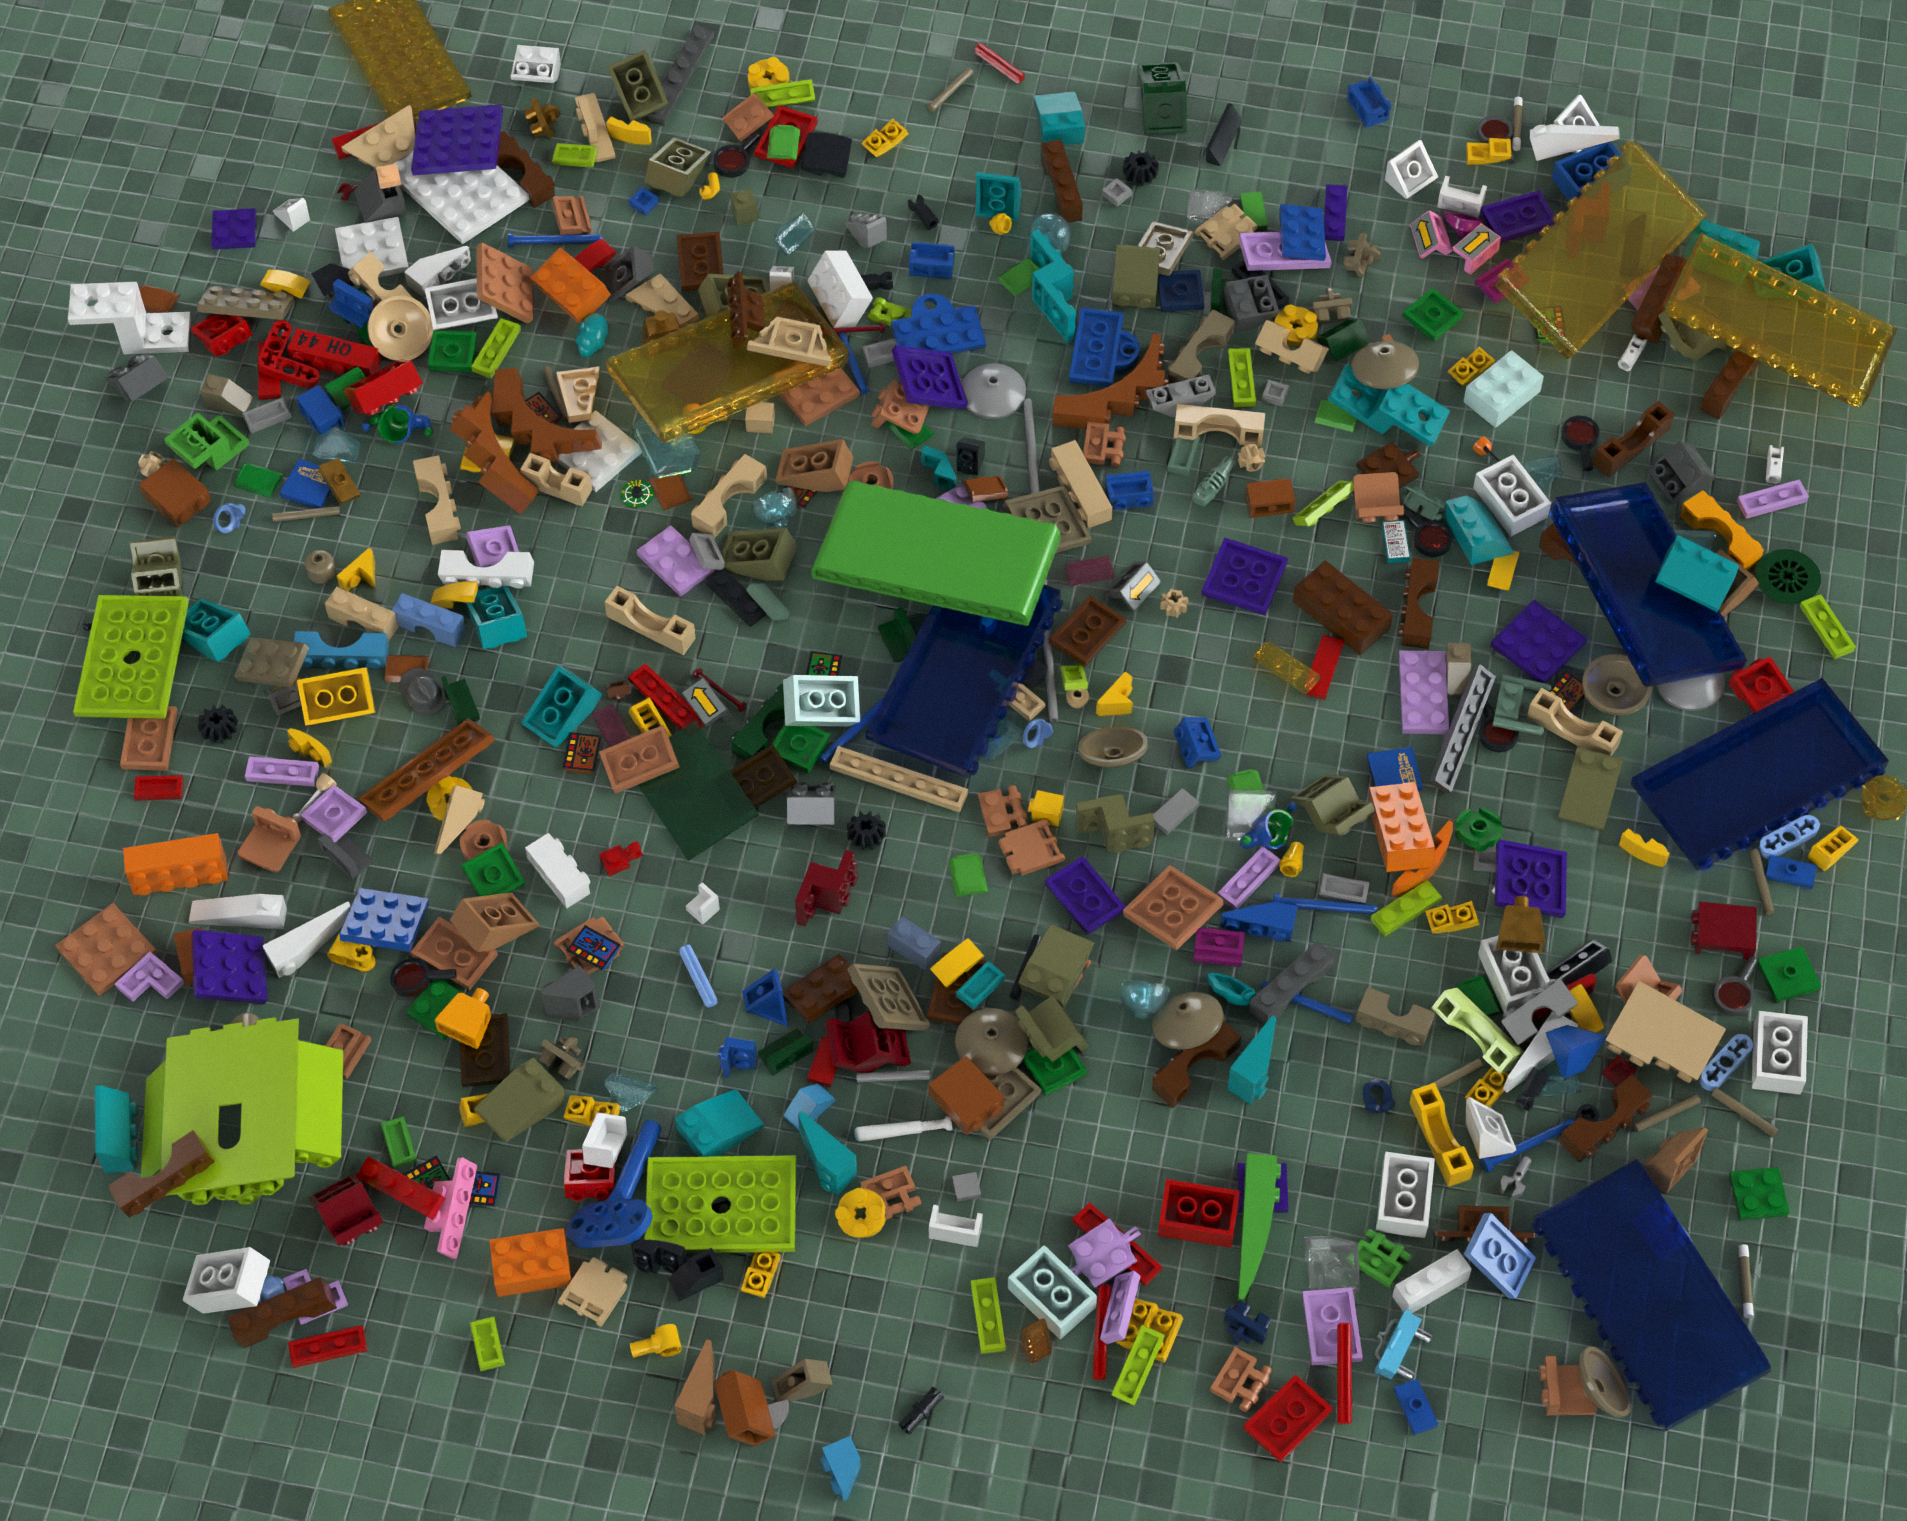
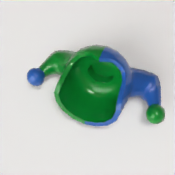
[362,404,434,444]
[1240,802,1298,850]

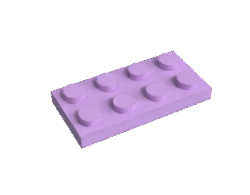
[1238,232,1332,271]
[1398,650,1449,734]

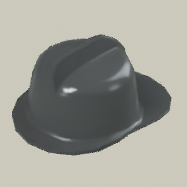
[399,668,445,716]

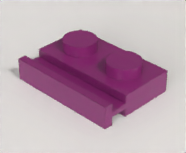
[1475,259,1529,304]
[1193,927,1245,967]

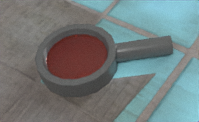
[1477,115,1516,165]
[1712,957,1758,1016]

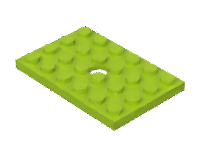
[73,595,189,719]
[645,1155,796,1253]

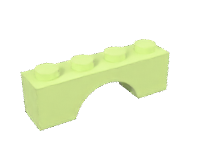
[1431,988,1524,1074]

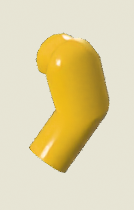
[699,172,720,200]

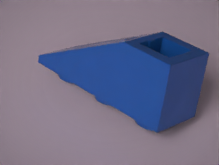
[1221,901,1298,942]

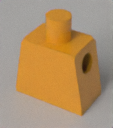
[435,988,491,1049]

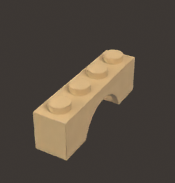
[1174,404,1265,447]
[691,454,767,539]
[413,455,461,545]
[605,586,696,655]
[1527,688,1623,756]

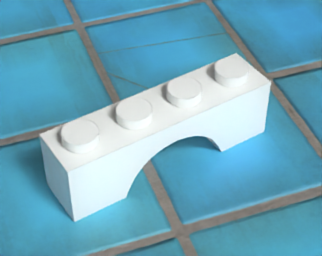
[438,550,534,588]

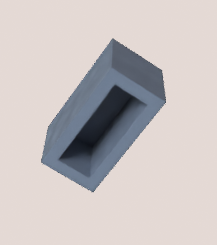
[888,916,941,971]

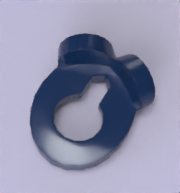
[1363,1079,1397,1114]

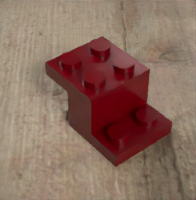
[795,850,858,927]
[825,1011,911,1073]
[308,1173,384,1246]

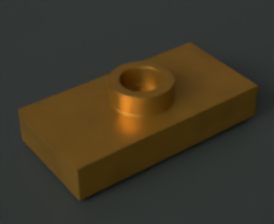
[318,457,360,505]

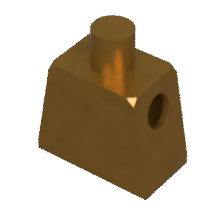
[641,310,687,357]
[1496,896,1545,953]

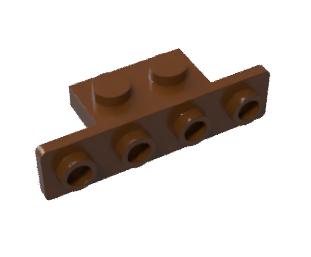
[726,271,765,349]
[1433,1205,1535,1243]

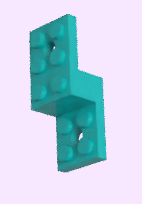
[1030,229,1076,343]
[1327,364,1450,447]

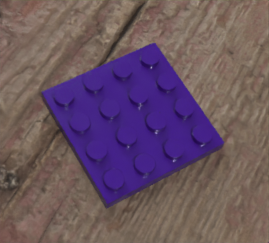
[411,104,503,175]

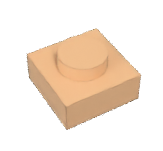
[376,163,401,189]

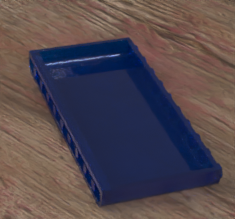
[1550,482,1747,687]
[865,584,1063,778]
[1631,678,1889,871]
[1531,1159,1771,1432]

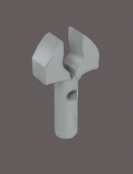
[1500,1157,1532,1200]

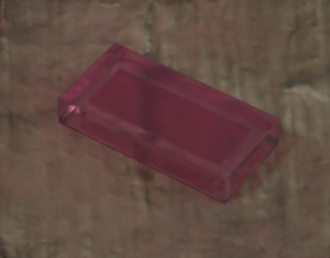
[1065,556,1114,587]
[592,704,631,747]

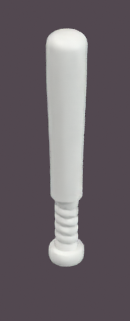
[854,1116,952,1142]

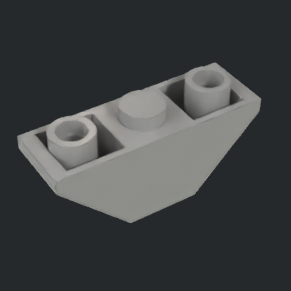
[844,212,887,248]
[1146,374,1216,417]

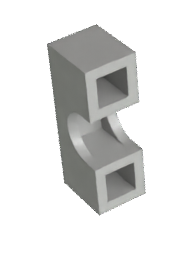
[1501,979,1579,1046]

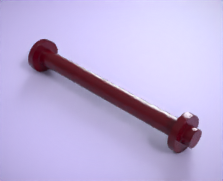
[822,322,886,337]
[693,668,747,712]

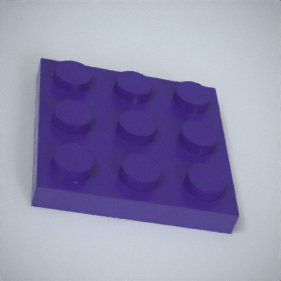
[892,345,968,410]
[1201,537,1288,616]
[1490,600,1587,683]
[1494,839,1567,918]
[191,930,267,1004]

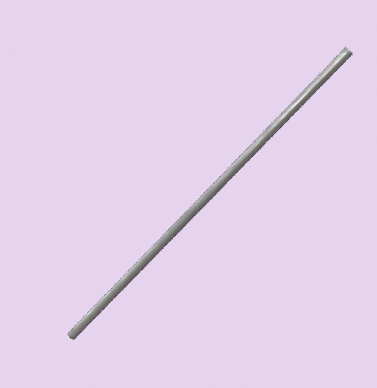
[1023,398,1058,723]

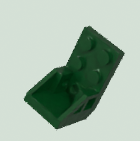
[1137,62,1187,134]

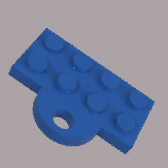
[891,293,986,354]
[1069,308,1140,387]

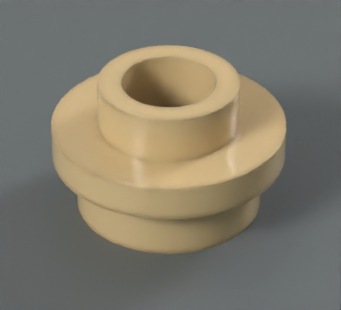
[1066,689,1089,708]

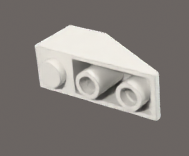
[404,246,471,299]

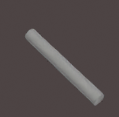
[857,1070,930,1083]

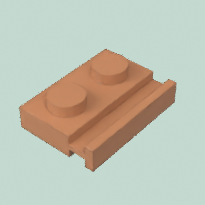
[722,92,774,142]
[552,196,592,235]
[326,1023,372,1080]

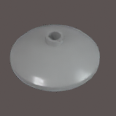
[961,363,1026,419]
[1655,650,1725,711]

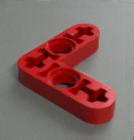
[257,320,320,389]

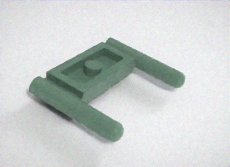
[1493,675,1551,736]

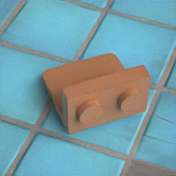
[871,380,930,435]
[1353,472,1404,523]
[238,806,301,873]
[1616,955,1683,1004]
[1539,1356,1597,1416]

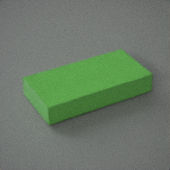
[1240,192,1268,231]
[380,1116,417,1169]

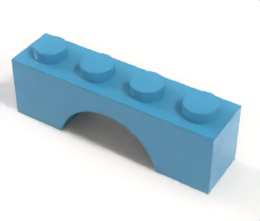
[294,631,389,670]

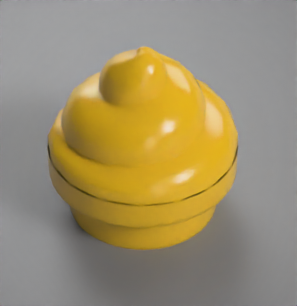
[989,213,1012,235]

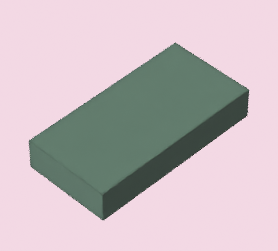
[1167,437,1200,476]
[746,583,791,620]

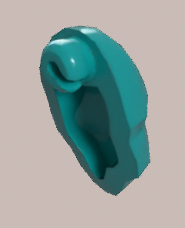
[575,313,608,358]
[1207,972,1256,1006]

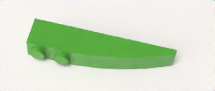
[1237,1153,1281,1302]

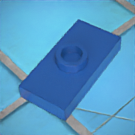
[1765,855,1817,889]
[1394,1379,1438,1435]

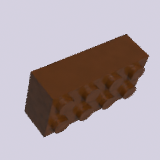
[1293,560,1393,655]

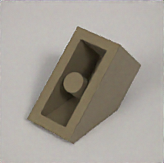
[200,374,253,415]
[1445,643,1471,697]
[771,1359,833,1402]

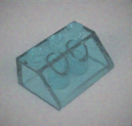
[631,404,700,479]

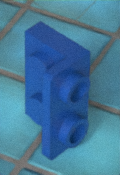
[328,279,374,328]
[1174,717,1221,768]
[718,1037,758,1078]

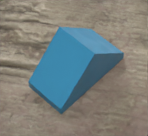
[783,1084,835,1131]

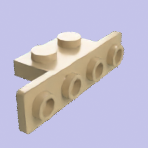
[575,93,616,162]

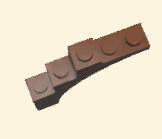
[1052,334,1169,429]
[492,368,602,463]
[449,391,539,514]

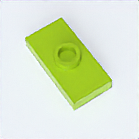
[552,143,598,168]
[1060,664,1088,691]
[470,1316,505,1372]

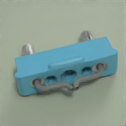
[1374,1309,1432,1380]

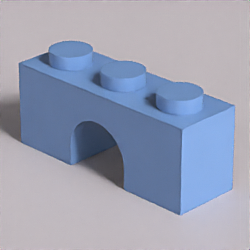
[392,593,466,648]

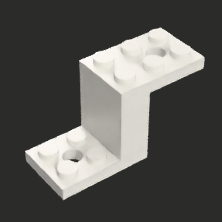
[68,282,191,354]

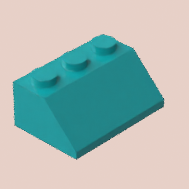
[1682,218,1760,287]
[1445,495,1513,565]
[1655,535,1739,612]
[95,1085,138,1173]

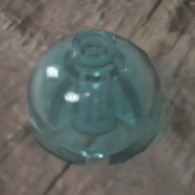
[1028,213,1071,253]
[751,488,798,528]
[1121,980,1169,1019]

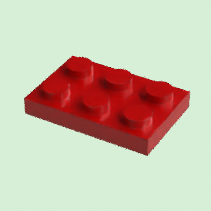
[754,105,818,169]
[1243,1374,1333,1463]

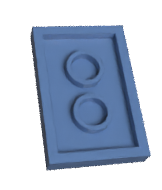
[1464,1213,1536,1299]

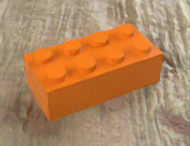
[1369,782,1435,872]
[123,833,228,895]

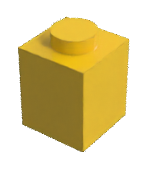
[1028,790,1064,827]

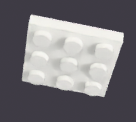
[335,217,409,277]
[558,410,643,492]

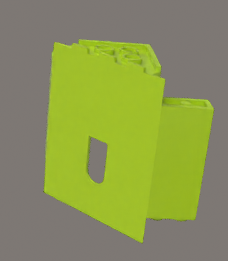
[141,1017,343,1205]

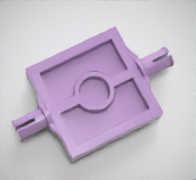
[1068,1218,1141,1288]

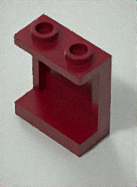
[1691,901,1757,960]

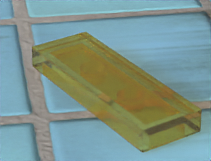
[1253,641,1320,694]

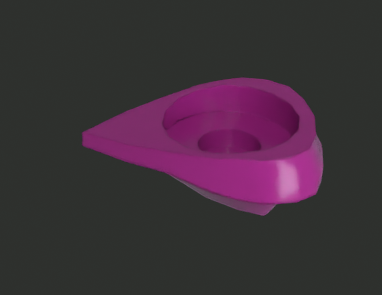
[1442,210,1482,239]

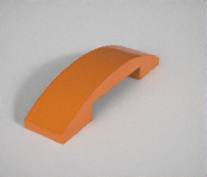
[1391,820,1453,898]

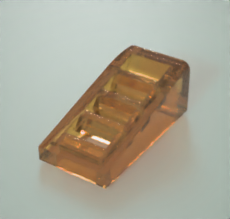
[1021,1318,1052,1364]

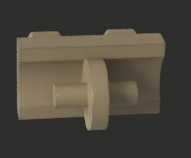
[1343,233,1381,277]
[1310,288,1352,325]
[539,1036,586,1079]

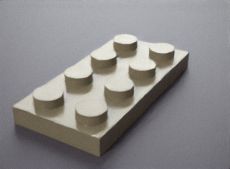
[197,286,294,320]

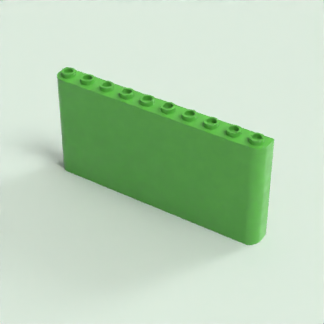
[811,481,1061,626]

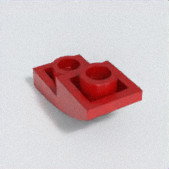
[574,239,617,273]

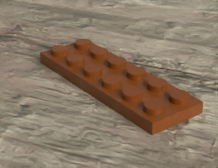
[358,719,495,822]

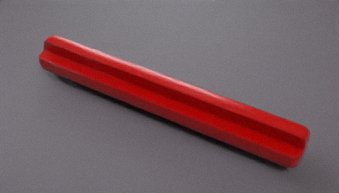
[1092,1284,1111,1380]
[1337,1322,1352,1424]

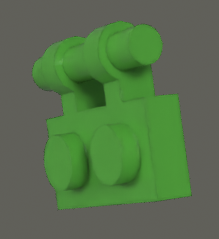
[1347,1228,1412,1289]

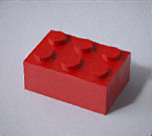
[343,359,423,416]
[1158,1179,1240,1248]

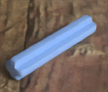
[679,945,717,1008]

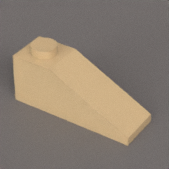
[433,785,485,855]

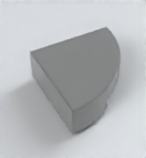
[768,1399,789,1430]

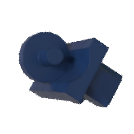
[1223,1300,1271,1345]

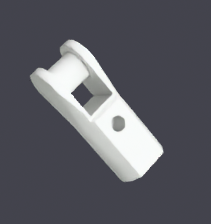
[1618,334,1648,372]
[1766,445,1784,484]

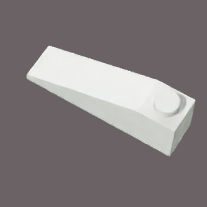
[1530,124,1620,161]
[189,894,287,930]
[263,902,351,978]
[1503,1011,1579,1092]

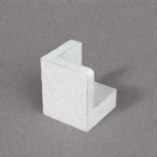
[686,883,720,925]

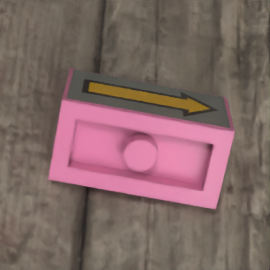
[1410,210,1453,259]
[1453,223,1501,275]

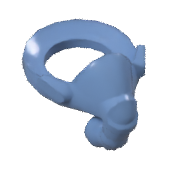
[213,503,245,533]
[1023,718,1053,748]

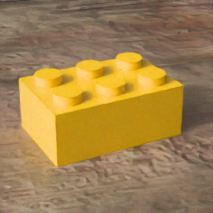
[297,667,376,726]

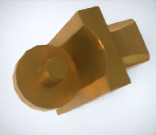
[524,97,561,138]

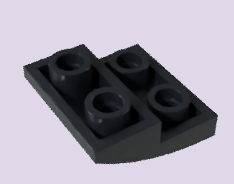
[801,132,852,178]
[631,1240,687,1274]

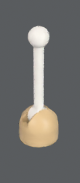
[293,773,337,822]

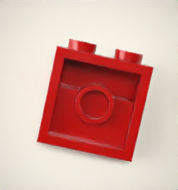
[190,314,253,357]
[1728,656,1796,717]
[564,1149,616,1201]

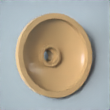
[368,295,433,361]

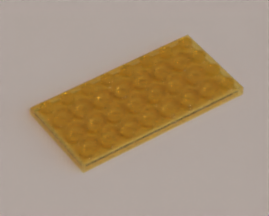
[328,0,472,120]

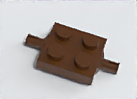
[1356,441,1420,489]

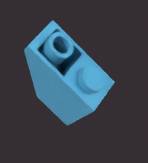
[820,1436,861,1501]

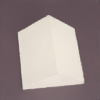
[1554,94,1600,154]
[1385,140,1438,199]
[1466,1097,1516,1159]

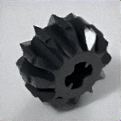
[1123,150,1159,186]
[198,704,238,744]
[847,811,886,851]

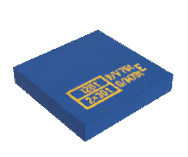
[280,459,332,509]
[1367,747,1423,791]

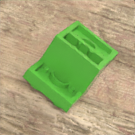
[164,413,250,471]

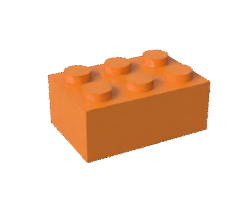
[530,247,611,324]
[489,1228,572,1297]

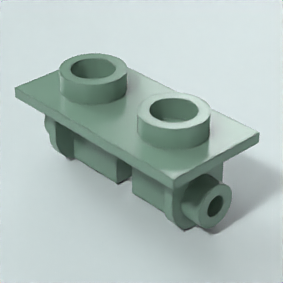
[1400,486,1446,522]

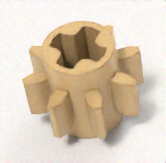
[1237,444,1266,472]
[138,451,166,477]
[1160,589,1188,618]

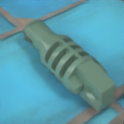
[1193,456,1236,506]

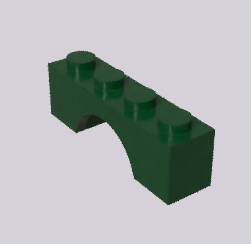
[731,684,785,761]

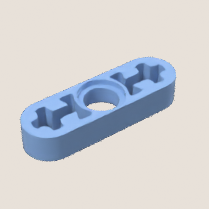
[1758,815,1820,859]
[1699,1034,1753,1091]

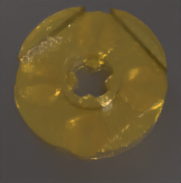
[1861,775,1907,820]

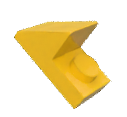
[337,548,375,591]
[1096,672,1133,716]

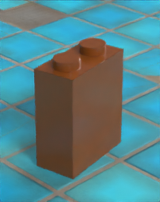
[139,458,211,528]
[928,1056,1004,1136]
[714,1370,776,1446]

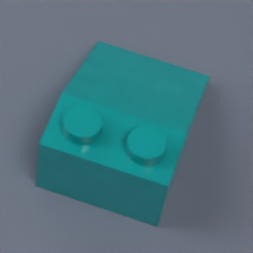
[1034,91,1085,145]
[976,172,1022,221]
[1751,244,1826,300]
[465,586,527,649]
[182,598,251,662]
[521,665,603,748]
[1227,1015,1276,1105]
[675,1089,764,1157]
[798,1111,857,1196]

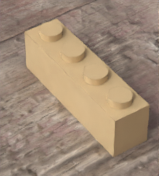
[1049,440,1112,529]

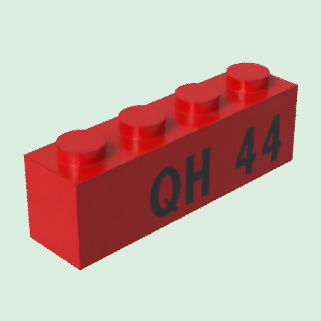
[287,328,381,377]

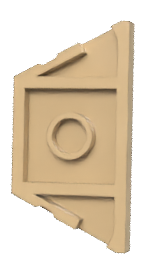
[342,105,416,170]
[747,317,831,367]

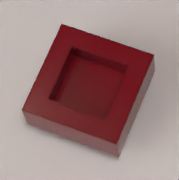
[1602,1055,1637,1087]

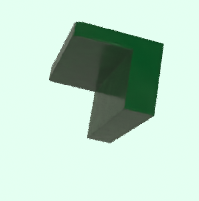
[1210,268,1236,317]
[1316,318,1370,361]
[878,607,920,662]
[441,676,480,725]
[758,1029,814,1075]

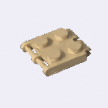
[1194,204,1258,260]
[558,1257,628,1327]

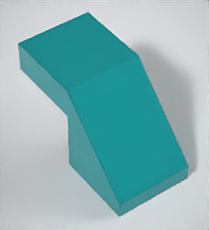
[921,445,956,491]

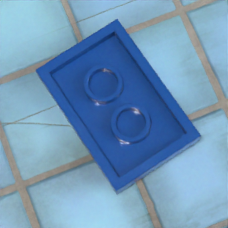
[1279,204,1326,261]

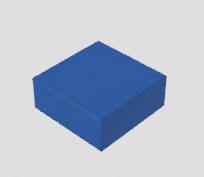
[629,187,659,216]

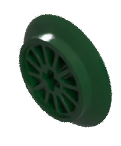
[1755,549,1821,604]

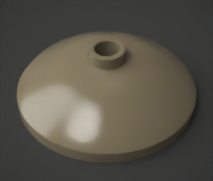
[1352,340,1419,389]
[1582,654,1652,716]
[1078,726,1148,768]
[1152,992,1224,1050]
[955,1008,1028,1076]
[1579,1346,1631,1418]

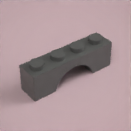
[1249,941,1335,1026]

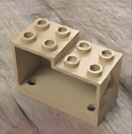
[1605,981,1726,1083]

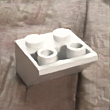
[511,45,561,83]

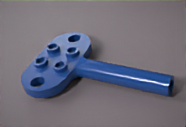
[566,1120,662,1248]

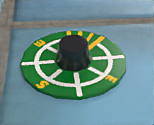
[621,480,654,508]

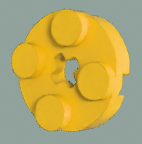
[748,57,790,88]
[1275,305,1318,347]
[427,776,472,821]
[835,1188,886,1238]

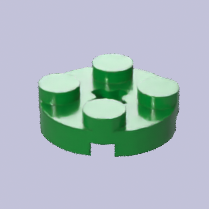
[1455,808,1503,852]

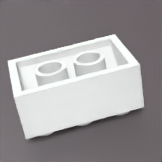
[425,278,498,331]

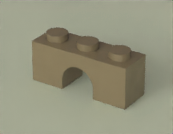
[1356,987,1436,1047]

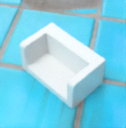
[1437,176,1487,218]
[582,1113,627,1168]
[929,1205,983,1247]

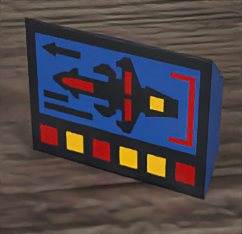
[566,925,621,970]
[469,1171,500,1207]

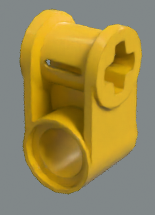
[327,934,376,972]

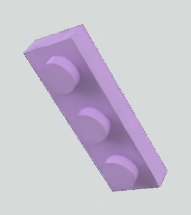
[1737,479,1809,519]
[245,757,319,787]
[1217,846,1281,910]
[1100,1271,1140,1344]

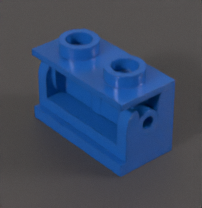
[1347,77,1391,128]
[909,242,955,279]
[296,385,345,439]
[1105,471,1154,510]

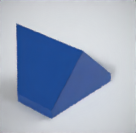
[742,969,788,1027]
[1545,1025,1607,1078]

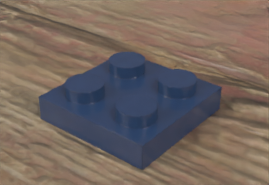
[1158,270,1205,312]

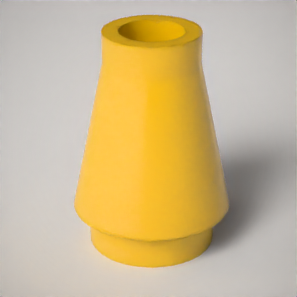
[1279,842,1304,877]

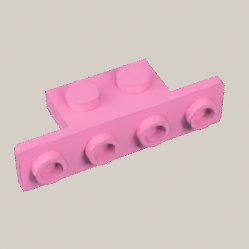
[424,1157,477,1259]

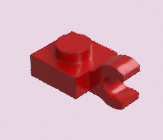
[599,841,643,877]

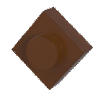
[605,680,631,700]

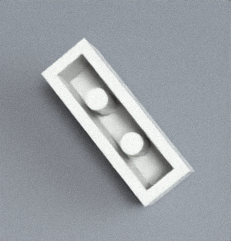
[525,833,591,909]
[1392,1249,1472,1313]

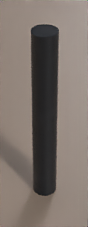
[1009,935,1042,1000]

